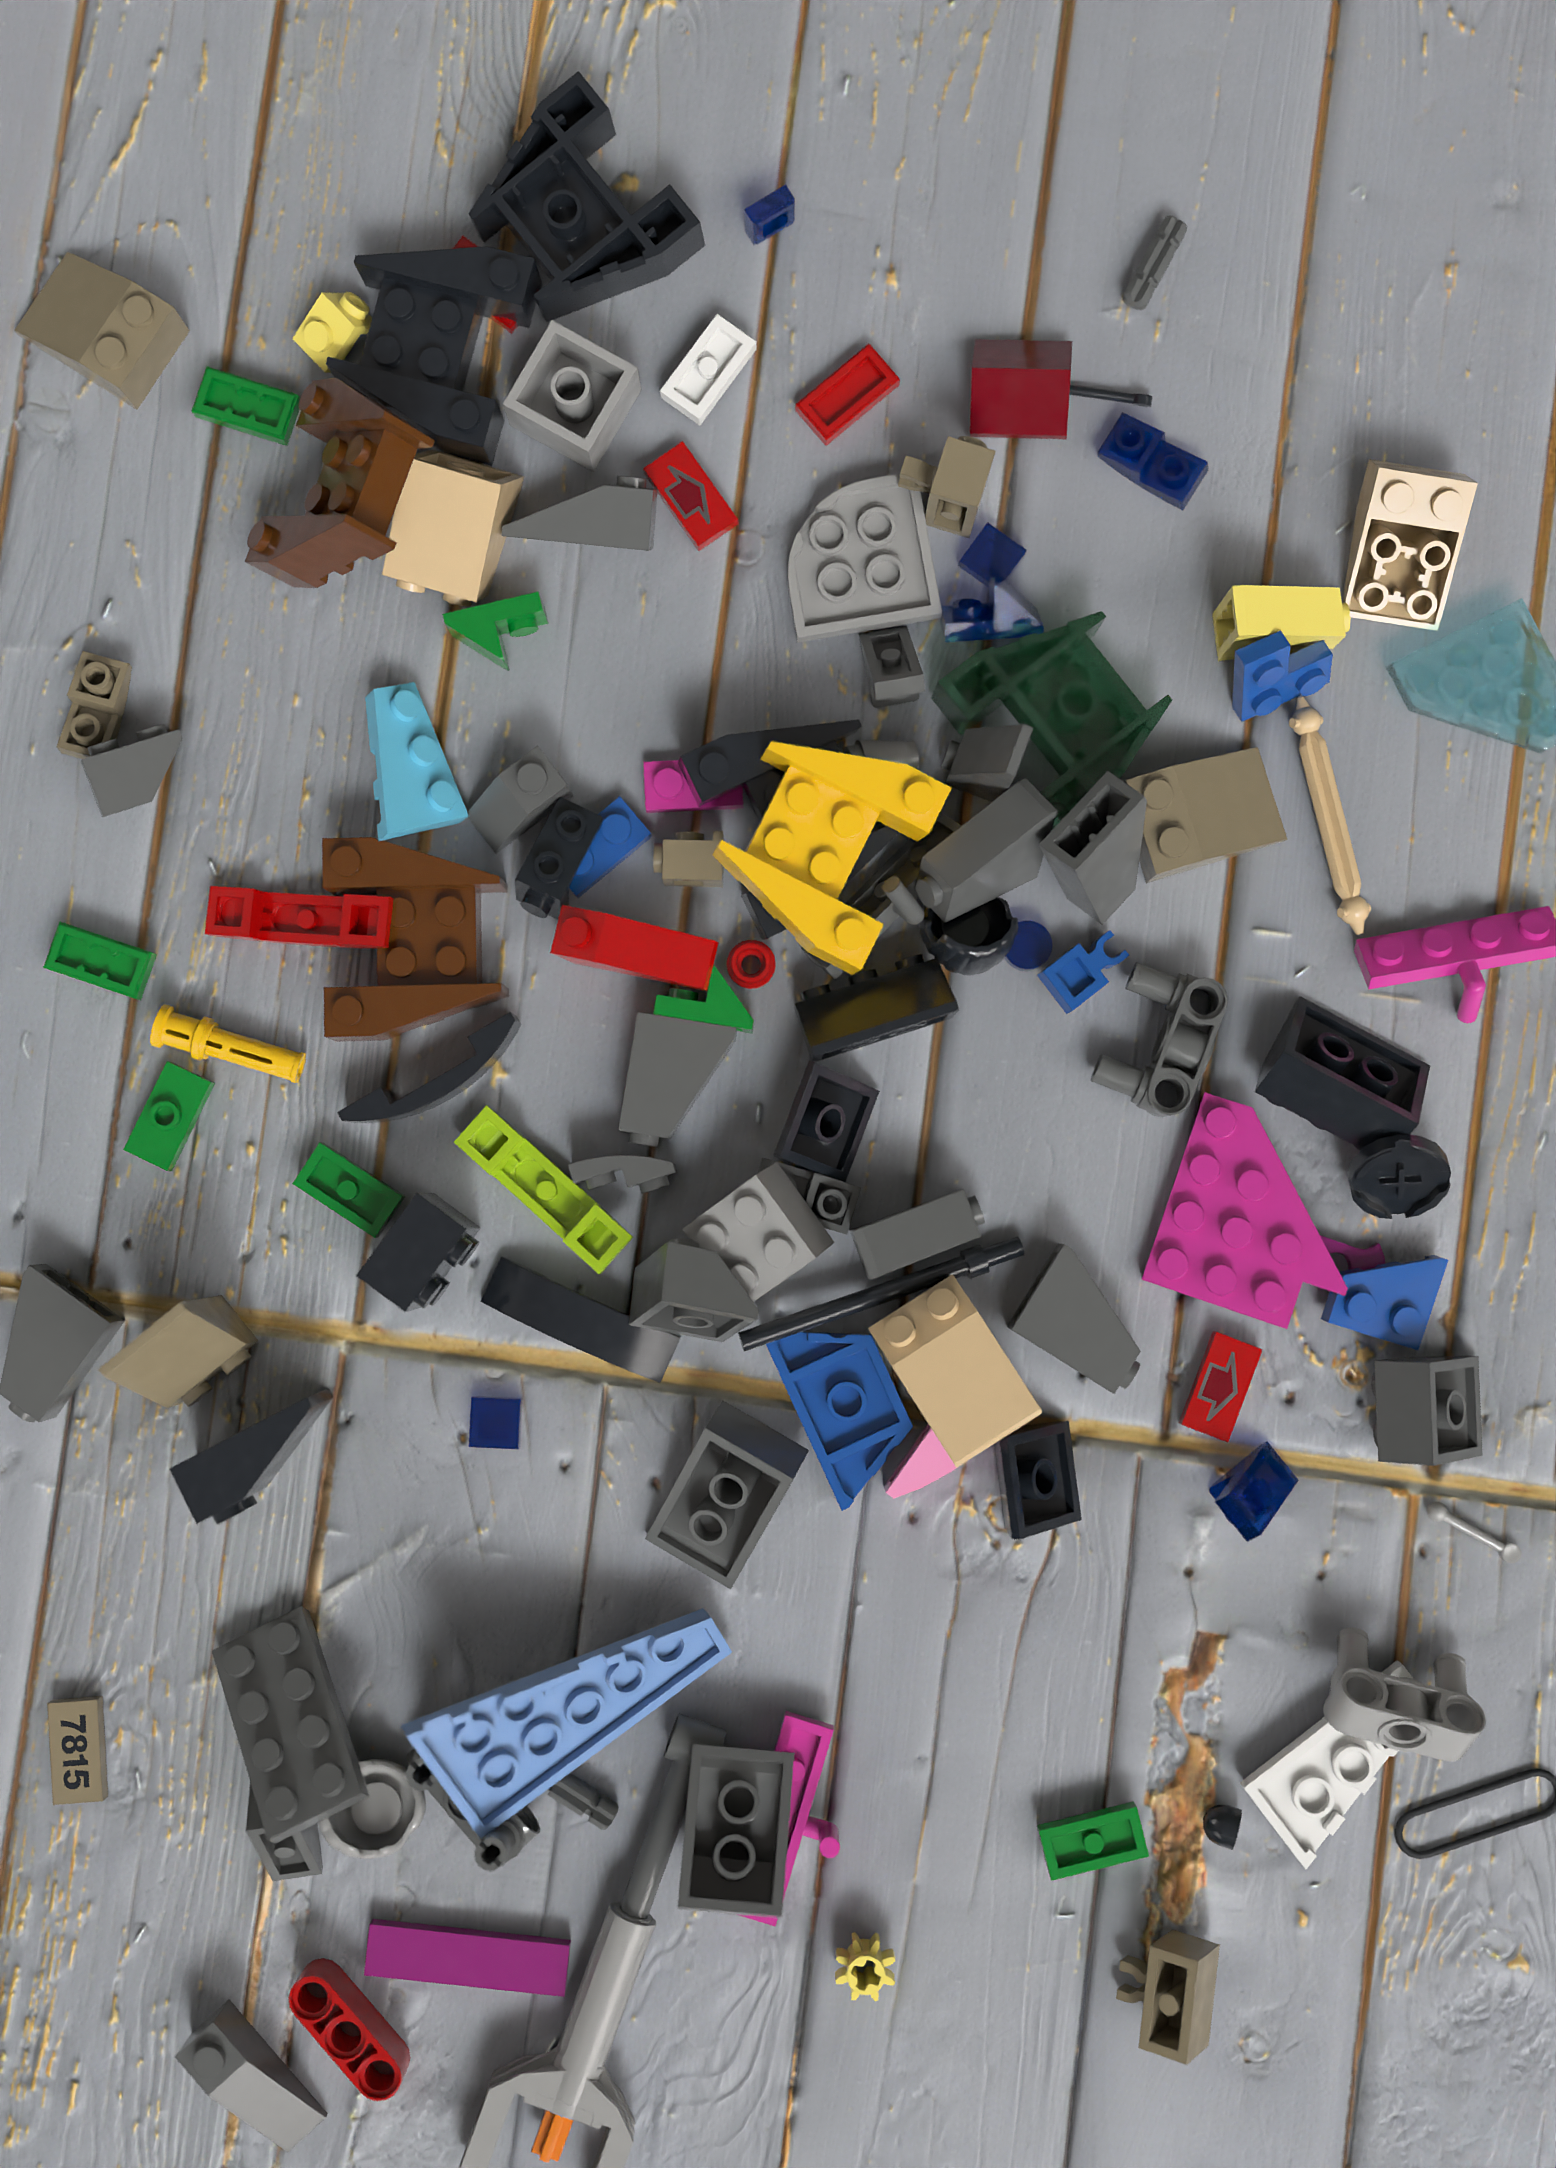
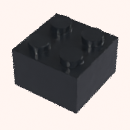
[356,1193,481,1312]

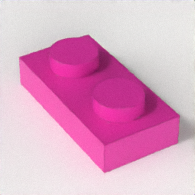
[643,760,744,813]

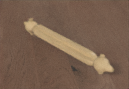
[1289,697,1371,935]

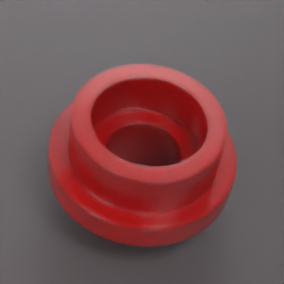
[727,940,776,989]

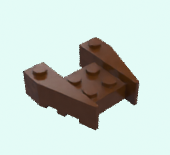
[245,378,435,588]
[322,837,509,1042]

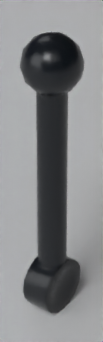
[1070,385,1153,407]

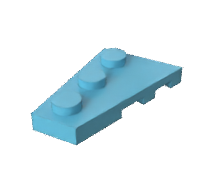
[365,682,469,841]

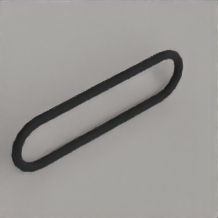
[1395,1768,1556,1859]

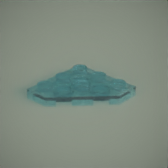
[1386,598,1556,754]

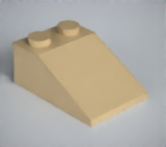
[868,1274,1043,1468]

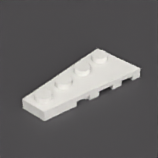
[1240,1661,1413,1870]

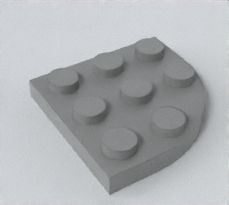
[788,474,942,643]

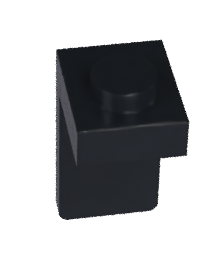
[515,798,603,919]

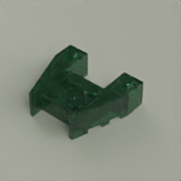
[931,611,1172,831]

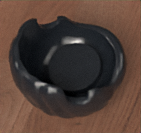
[919,897,1019,976]

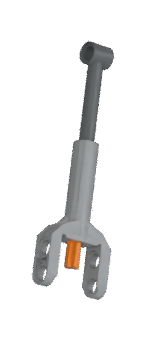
[459,1713,726,2168]

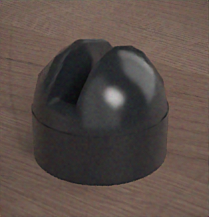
[1203,1805,1242,1850]

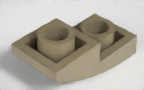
[56,651,132,759]

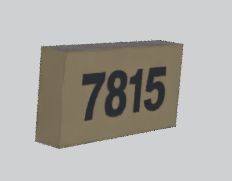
[47,1696,108,1805]

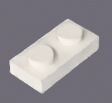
[660,314,757,426]

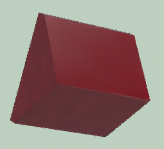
[970,339,1072,439]

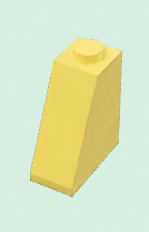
[1212,585,1351,661]

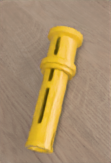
[150,1004,306,1083]

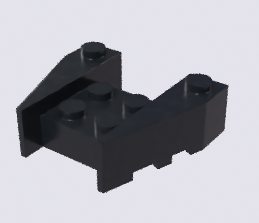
[469,71,705,322]
[326,246,542,466]
[678,719,899,940]

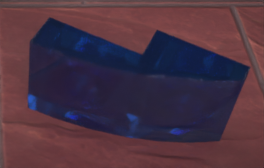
[1097,412,1208,511]

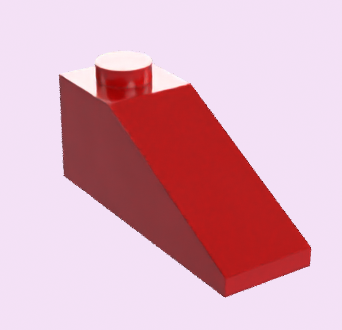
[550,905,719,991]

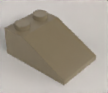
[14,251,190,410]
[1125,747,1287,883]
[98,1295,258,1408]

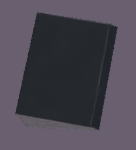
[773,1060,880,1182]
[994,1421,1082,1540]

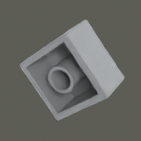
[503,320,642,472]
[682,1161,835,1302]

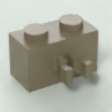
[898,436,996,538]
[1116,1929,1220,2065]

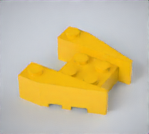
[712,741,952,975]

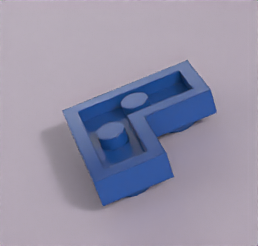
[1232,631,1333,722]

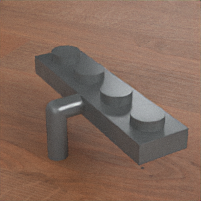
[801,811,962,980]

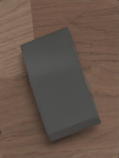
[568,1155,678,1194]
[757,1158,861,1235]

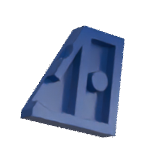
[1321,1255,1448,1350]

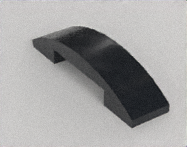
[337,1012,521,1123]
[481,1256,681,1383]

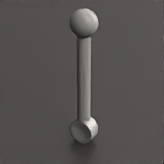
[1427,1502,1522,1563]

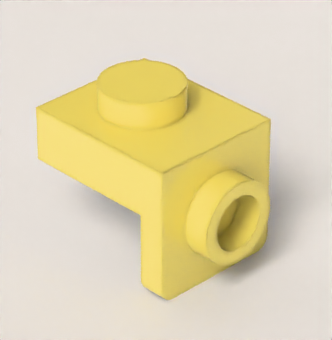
[292,292,372,373]

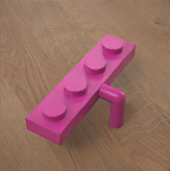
[1354,906,1556,1023]
[736,1711,840,1927]

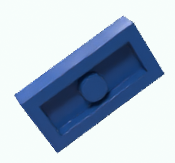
[569,796,652,898]

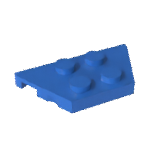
[766,1332,913,1511]

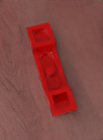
[205,886,394,948]

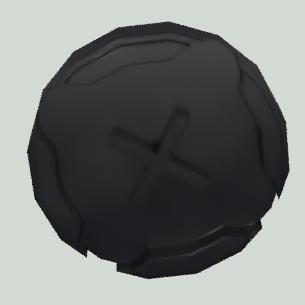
[1347,1134,1451,1219]

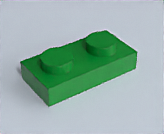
[292,1142,406,1238]
[1037,1801,1149,1881]

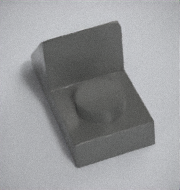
[859,626,925,708]

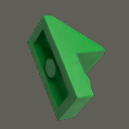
[442,591,548,671]
[654,964,754,1034]

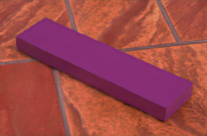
[364,1919,571,1997]

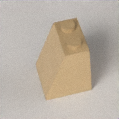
[382,450,524,606]

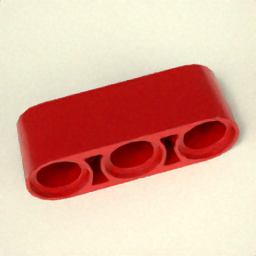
[289,1958,410,2101]

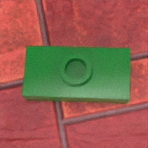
[191,366,300,446]
[43,921,157,1000]
[123,1061,215,1171]

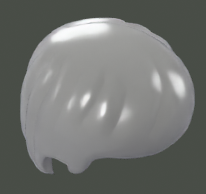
[318,1759,426,1859]

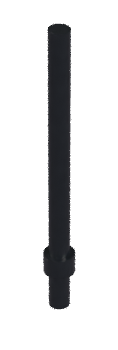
[738,1237,1024,1352]

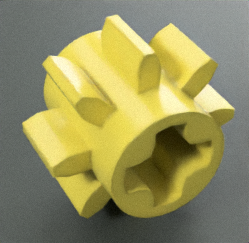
[835,1932,896,2002]

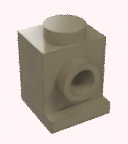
[653,831,724,887]

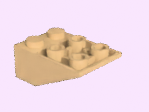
[1342,459,1478,631]

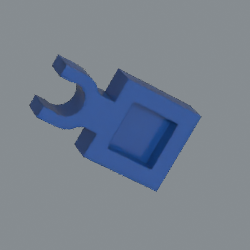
[1037,930,1129,1014]

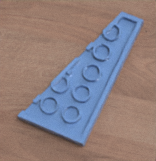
[400,1608,732,1839]

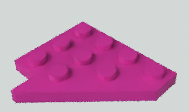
[1142,1093,1347,1329]

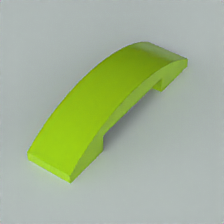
[454,1105,633,1274]

